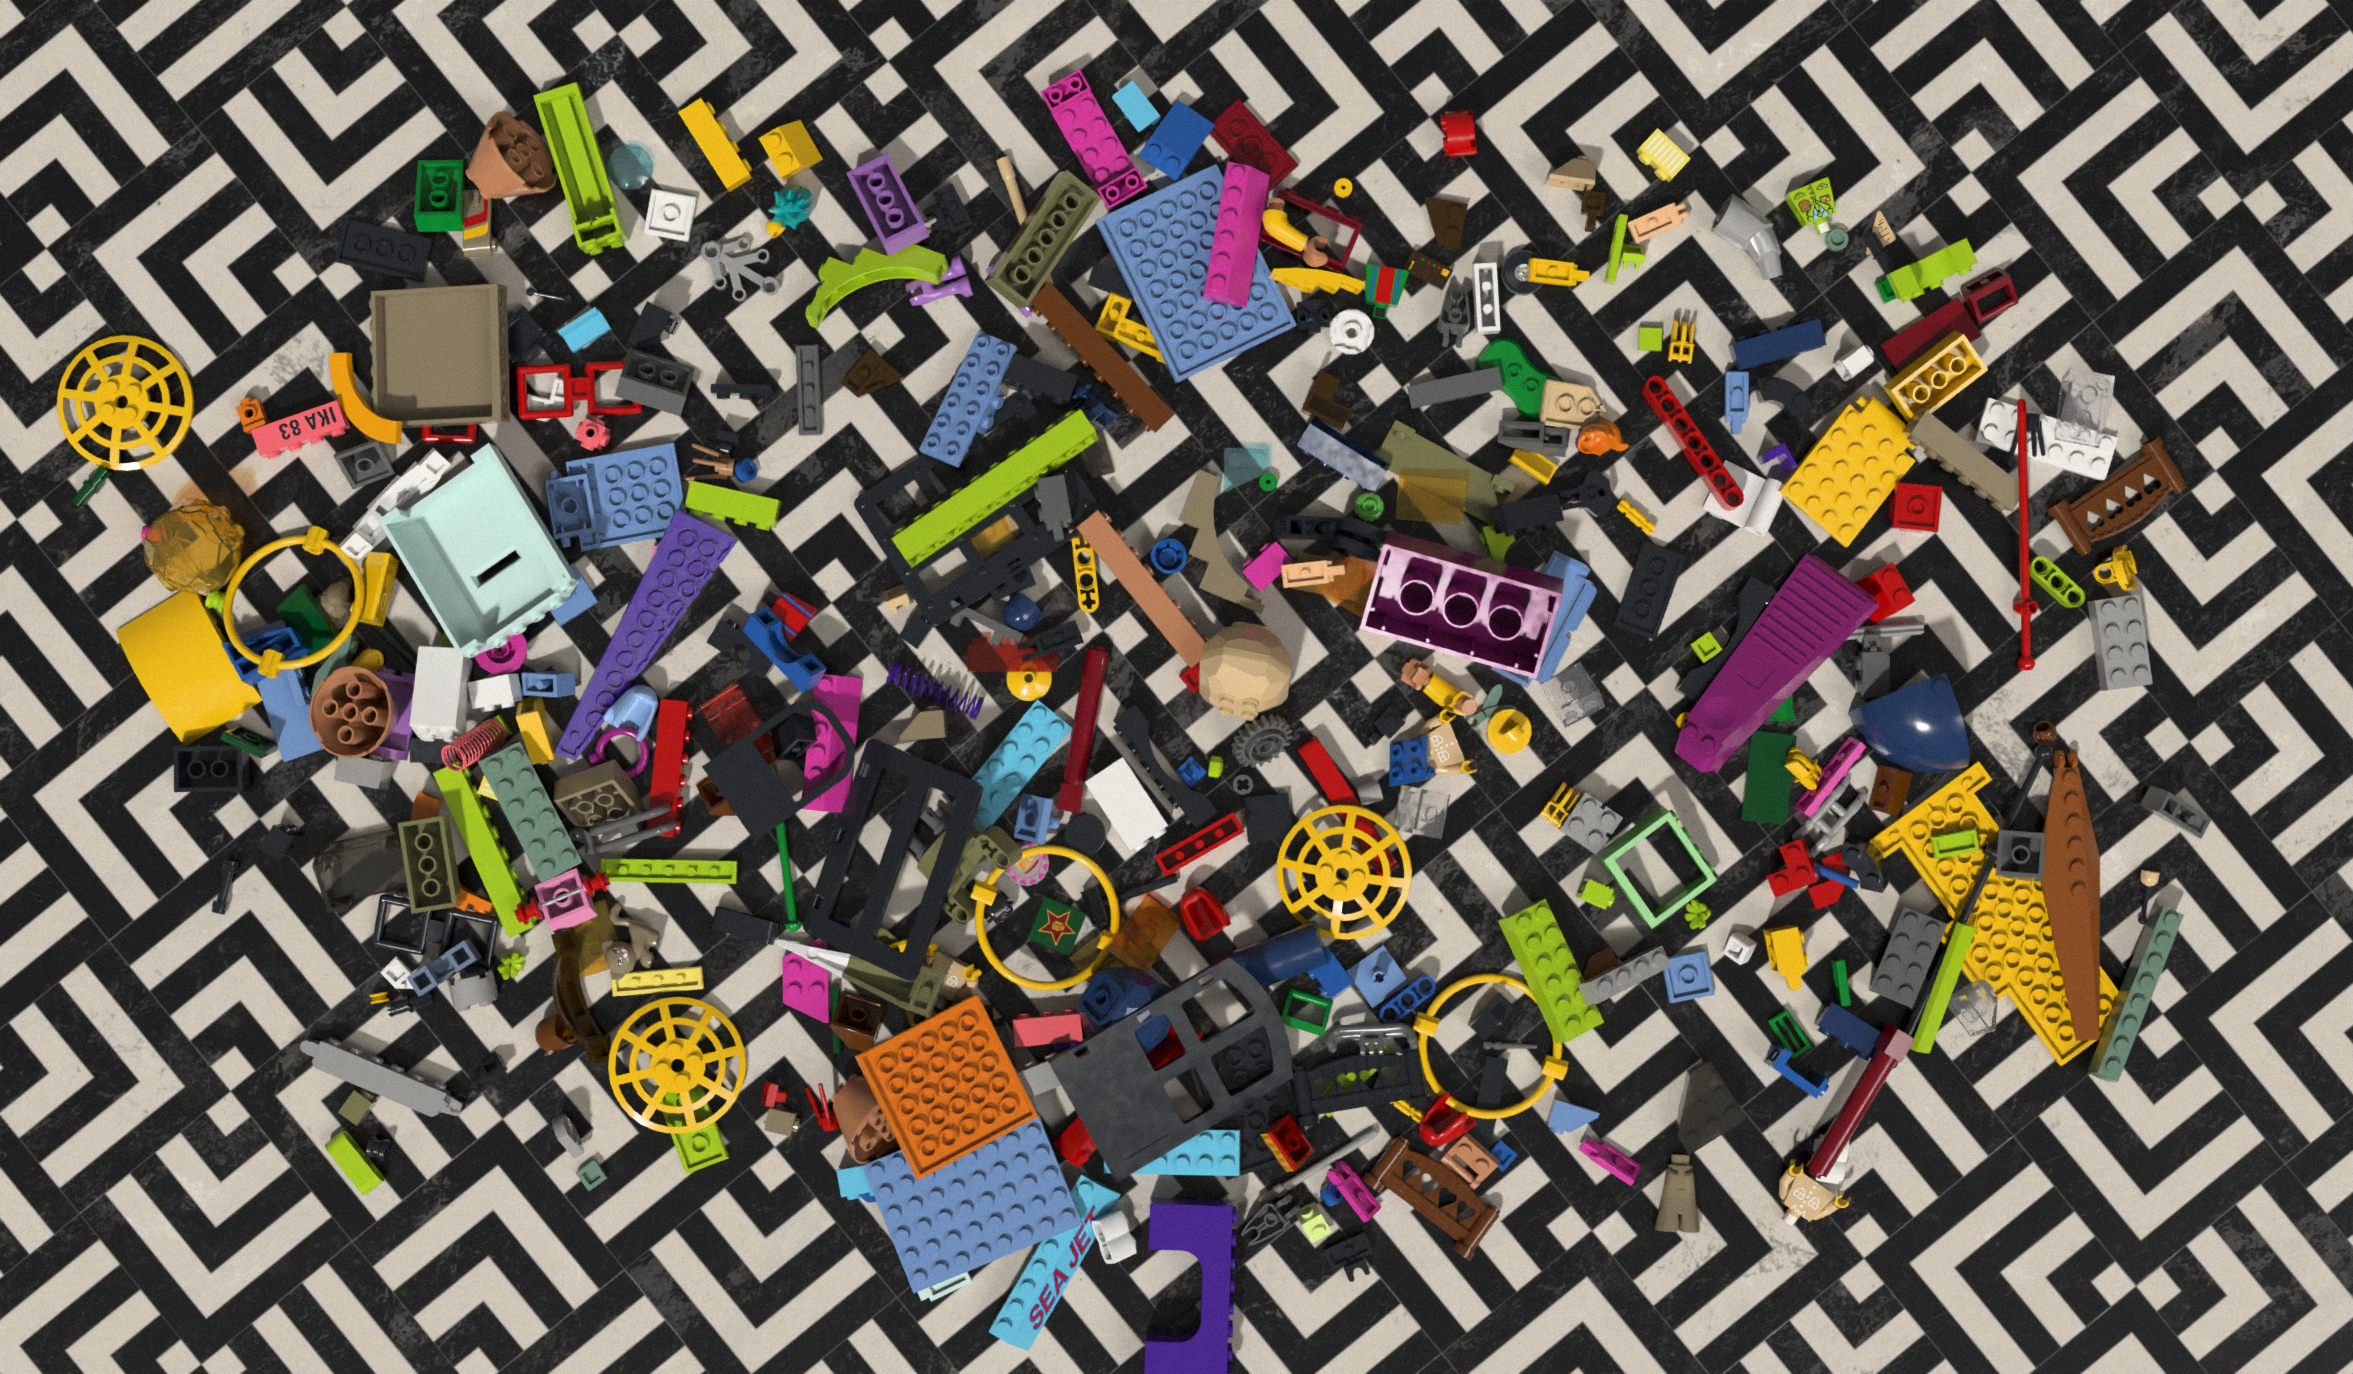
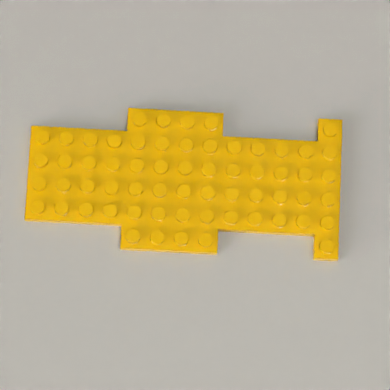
[1868,761,2119,1066]

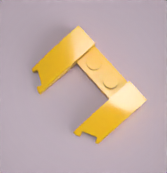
[1095,293,1166,364]

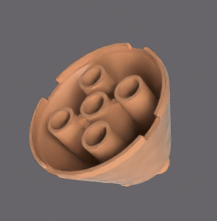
[466,111,557,200]
[309,666,398,758]
[831,1074,898,1164]

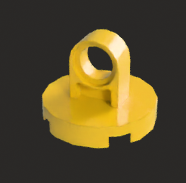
[2094,545,2138,591]
[1486,709,1532,754]

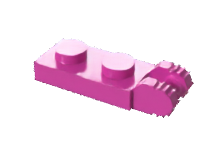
[1327,1160,1382,1223]

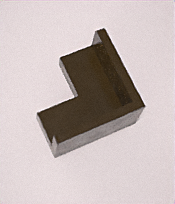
[1301,369,1351,431]

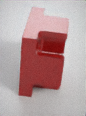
[1888,483,1942,532]

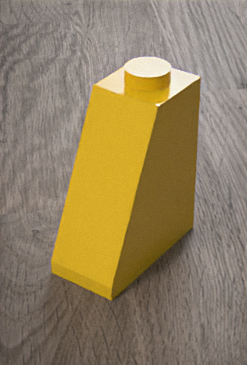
[516,696,555,765]

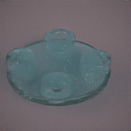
[607,145,653,190]

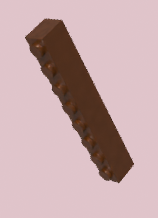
[1029,282,1175,433]

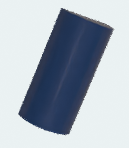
[1229,920,1329,988]

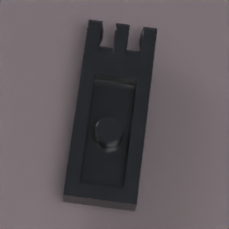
[711,384,775,400]

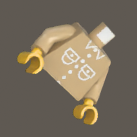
[1419,707,1477,776]
[925,942,981,1010]
[1779,1159,1851,1226]

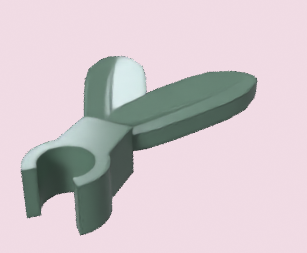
[1465,684,1517,729]

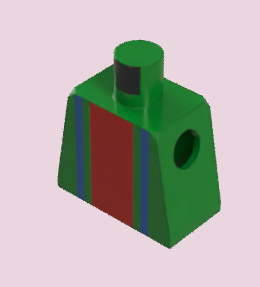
[1365,264,1409,319]

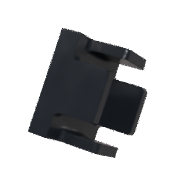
[508,307,555,367]

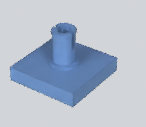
[550,564,599,626]
[1014,793,1060,844]
[1346,945,1409,1008]

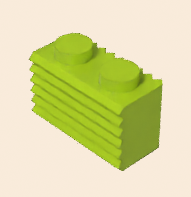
[1575,877,1616,909]

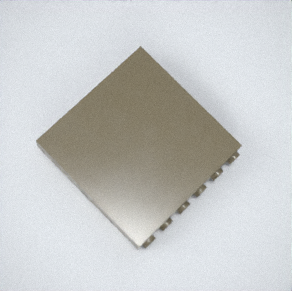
[369,284,510,428]

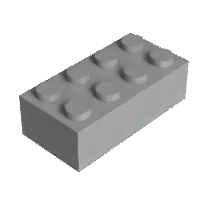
[2088,594,2153,691]

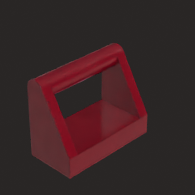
[1960,267,2019,324]

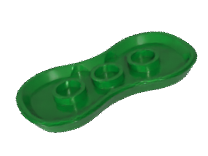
[1475,337,1562,423]

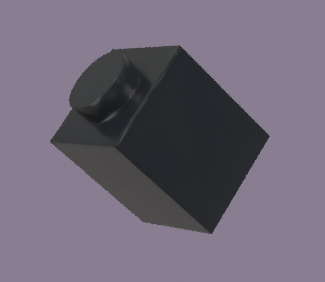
[899,613,934,650]

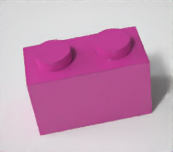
[1242,541,1294,593]

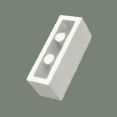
[1471,262,1500,335]

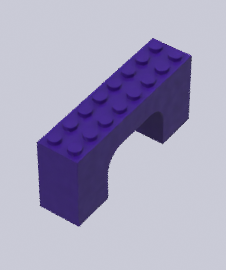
[1144,1198,1237,1374]

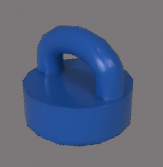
[735,458,757,483]
[1320,1182,1344,1207]

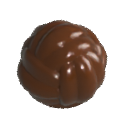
[2032,721,2057,745]

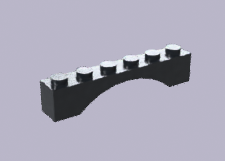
[1675,575,1774,703]
[1113,704,1218,828]

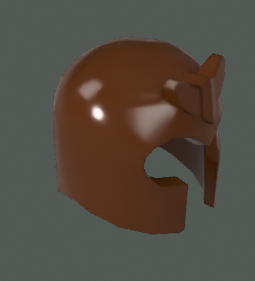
[535,1014,577,1056]

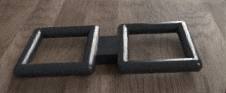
[372,894,500,969]

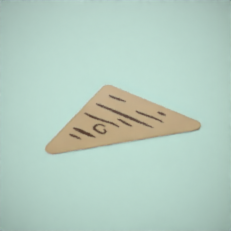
[1866,211,1896,255]

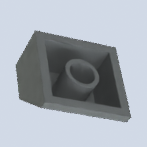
[1996,830,2046,882]

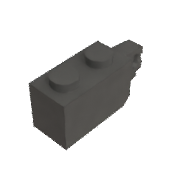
[1854,634,1890,698]

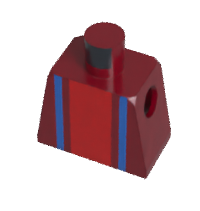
[762,591,819,644]

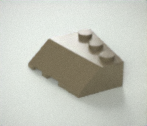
[553,759,648,828]

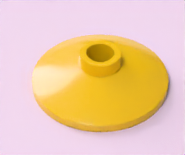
[1006,657,1052,701]

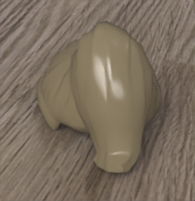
[316,577,352,625]

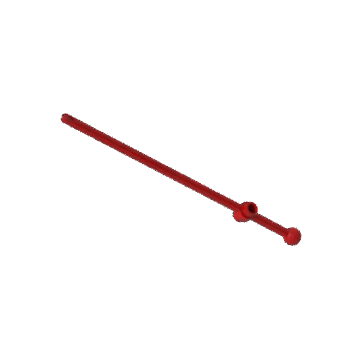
[2013,399,2038,671]

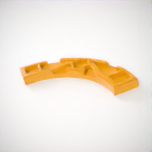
[329,353,402,444]

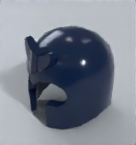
[1003,592,1044,633]

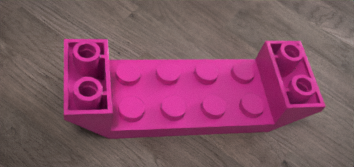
[1040,69,1148,210]

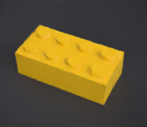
[1882,331,1988,422]

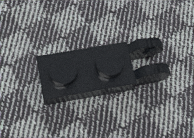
[1017,620,1084,663]

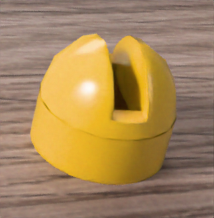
[766,219,786,238]

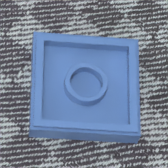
[1663,950,1715,1003]

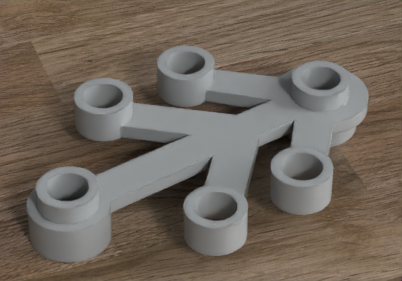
[701,237,779,302]

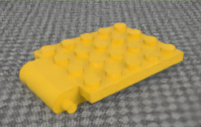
[1778,395,1916,548]

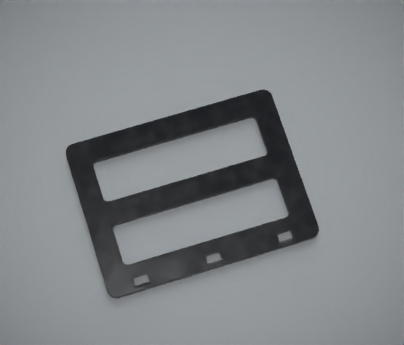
[803,739,983,981]

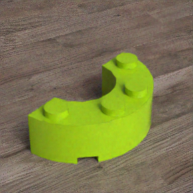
[1886,238,1978,303]

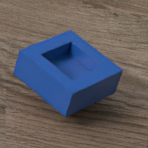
[1489,1139,1518,1172]

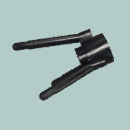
[2006,413,2046,466]

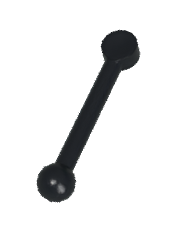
[526,288,573,304]

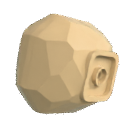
[1198,622,1291,721]

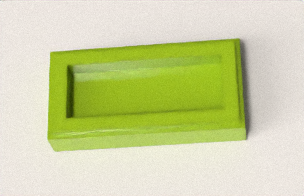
[1930,828,1980,859]

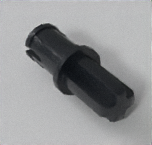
[1864,232,1898,277]
[386,992,433,1017]

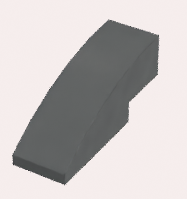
[1498,420,1567,457]

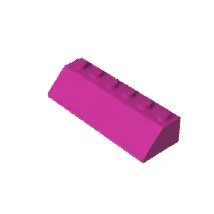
[1202,162,1270,307]
[802,674,863,813]

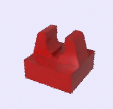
[761,1080,787,1108]

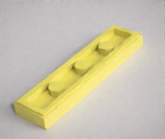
[612,966,704,996]

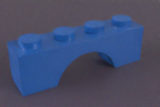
[743,606,827,694]

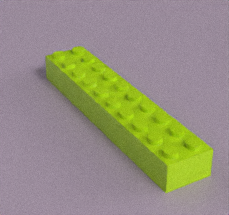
[892,409,1098,568]

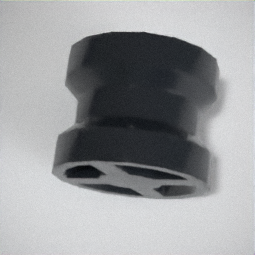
[366,1135,391,1162]

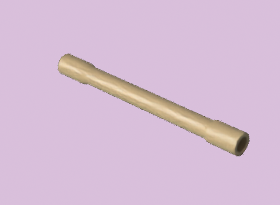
[996,156,1054,288]

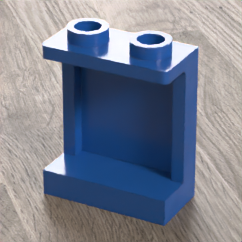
[1764,1044,1829,1099]

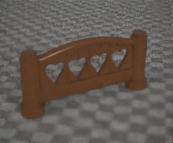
[2046,435,2187,556]
[1361,1134,1501,1261]

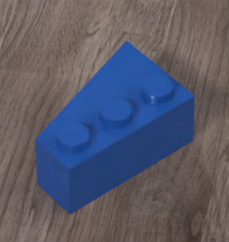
[221,627,310,686]

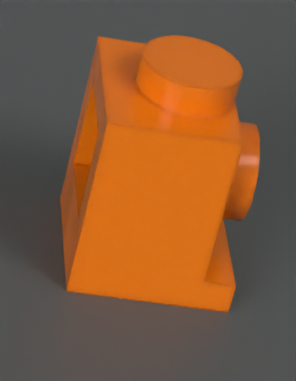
[235,397,270,434]

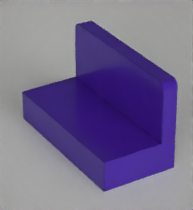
[1757,443,1797,472]

